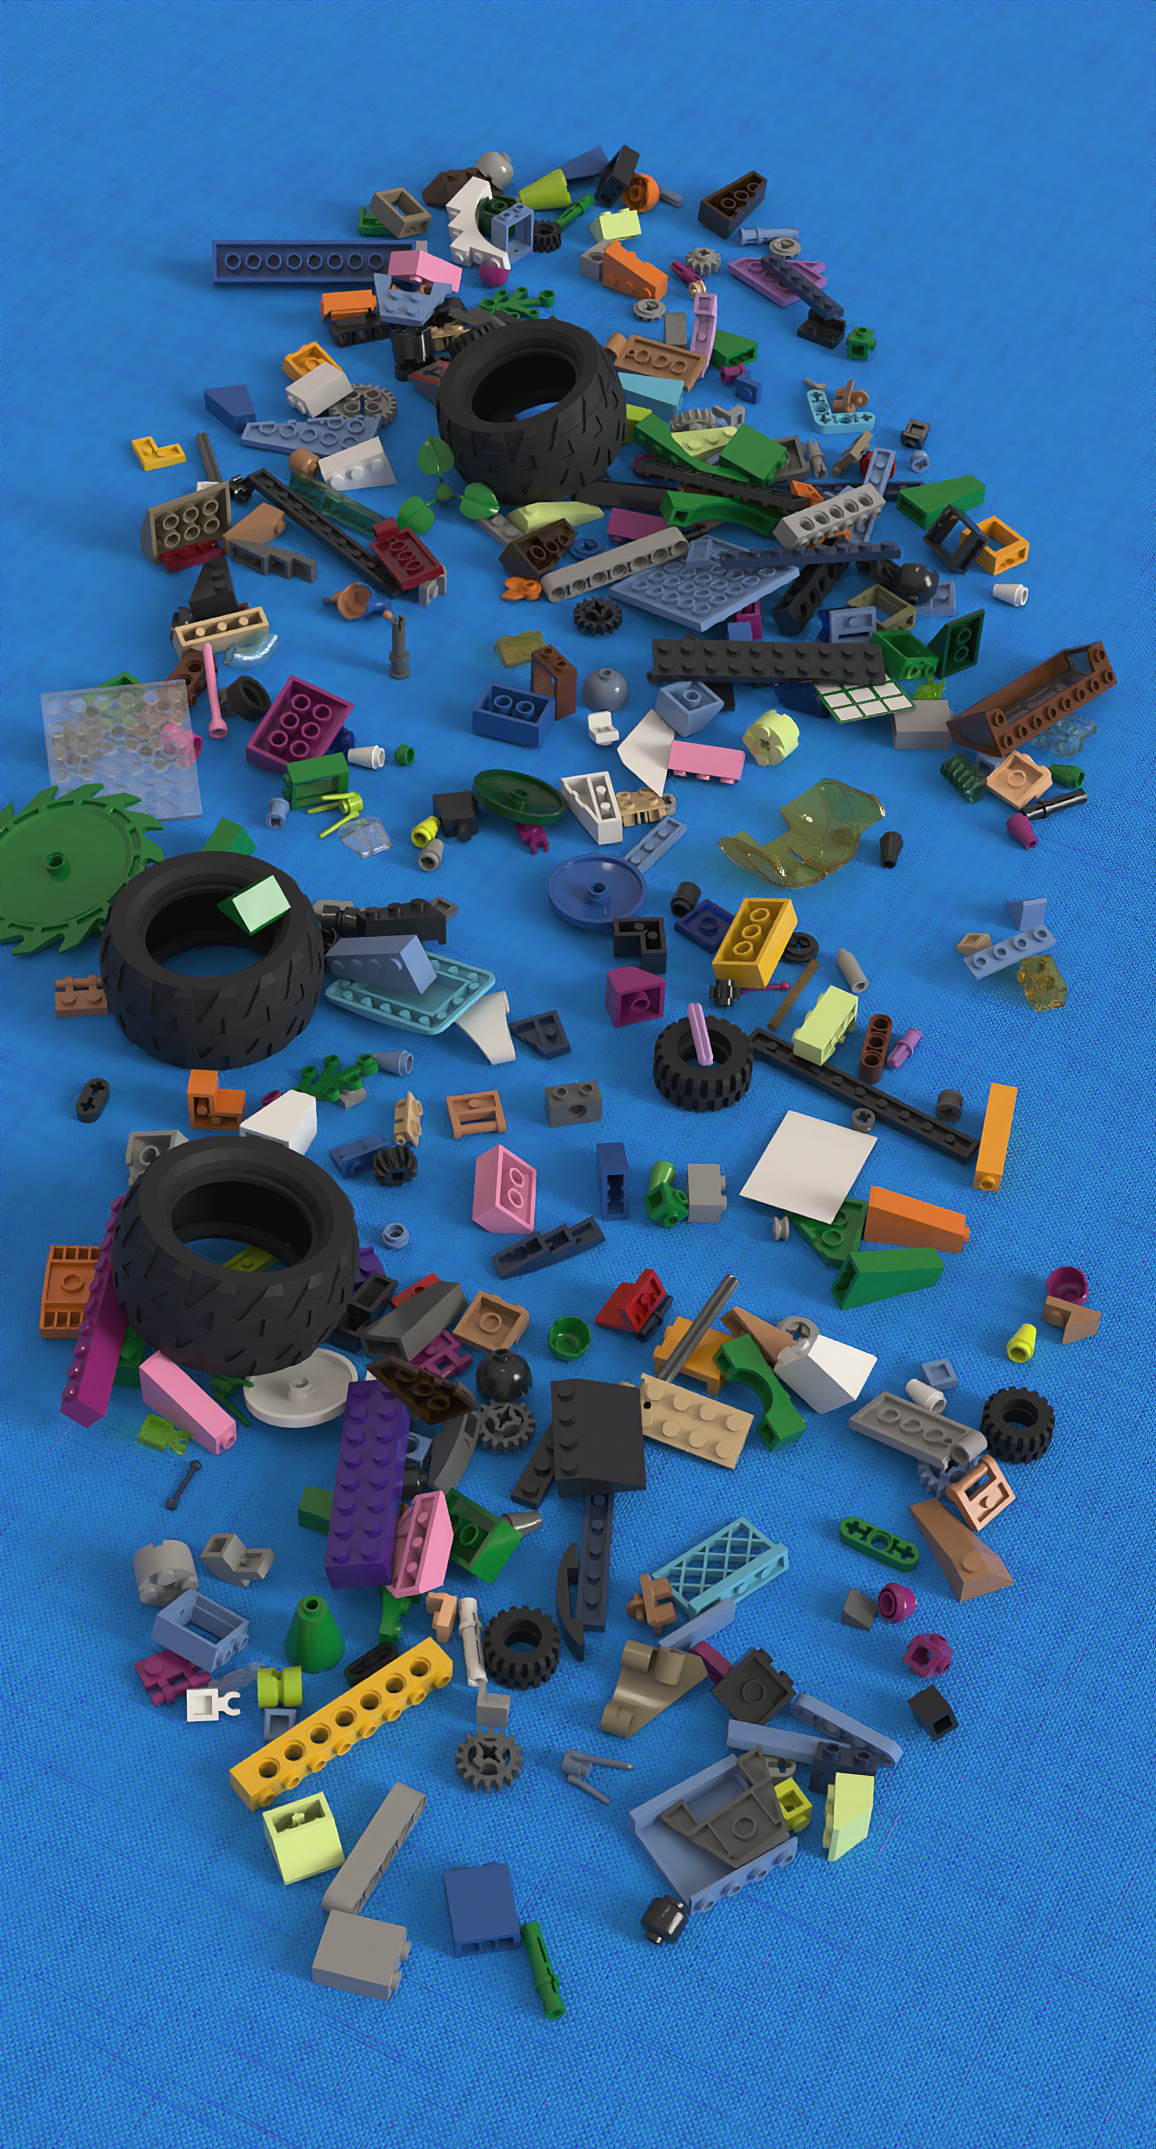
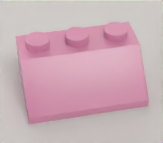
[668,740,746,784]
[472,1144,537,1234]

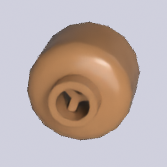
[288,448,320,481]

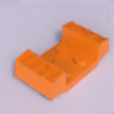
[39,1245,101,1339]

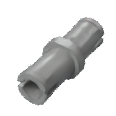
[805,440,828,479]

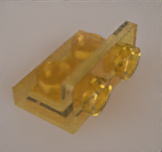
[494,630,546,669]

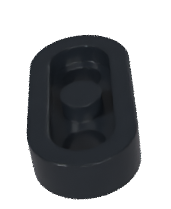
[344,1643,400,1688]

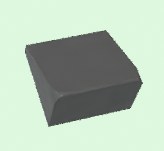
[841,1588,878,1632]

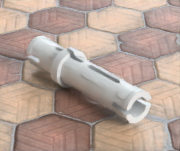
[457,1598,487,1687]

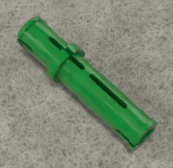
[552,193,595,230]
[519,1921,566,2020]

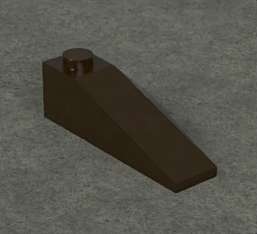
[498,518,578,578]
[366,1356,479,1426]

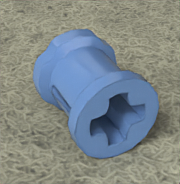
[265,797,290,830]

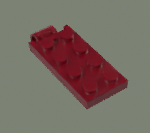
[369,517,445,591]

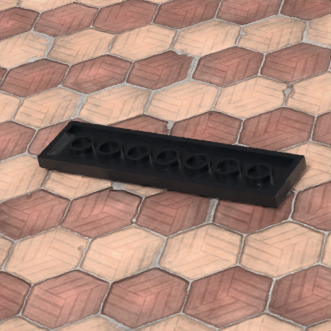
[634,458,811,513]

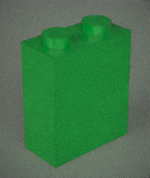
[719,423,787,487]

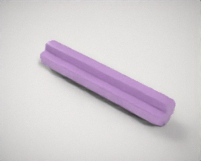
[687,1003,713,1066]

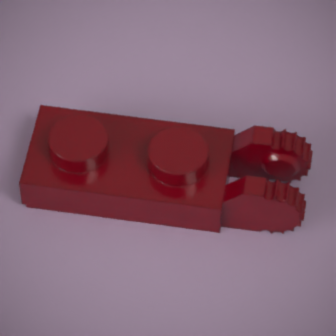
[159,539,225,574]

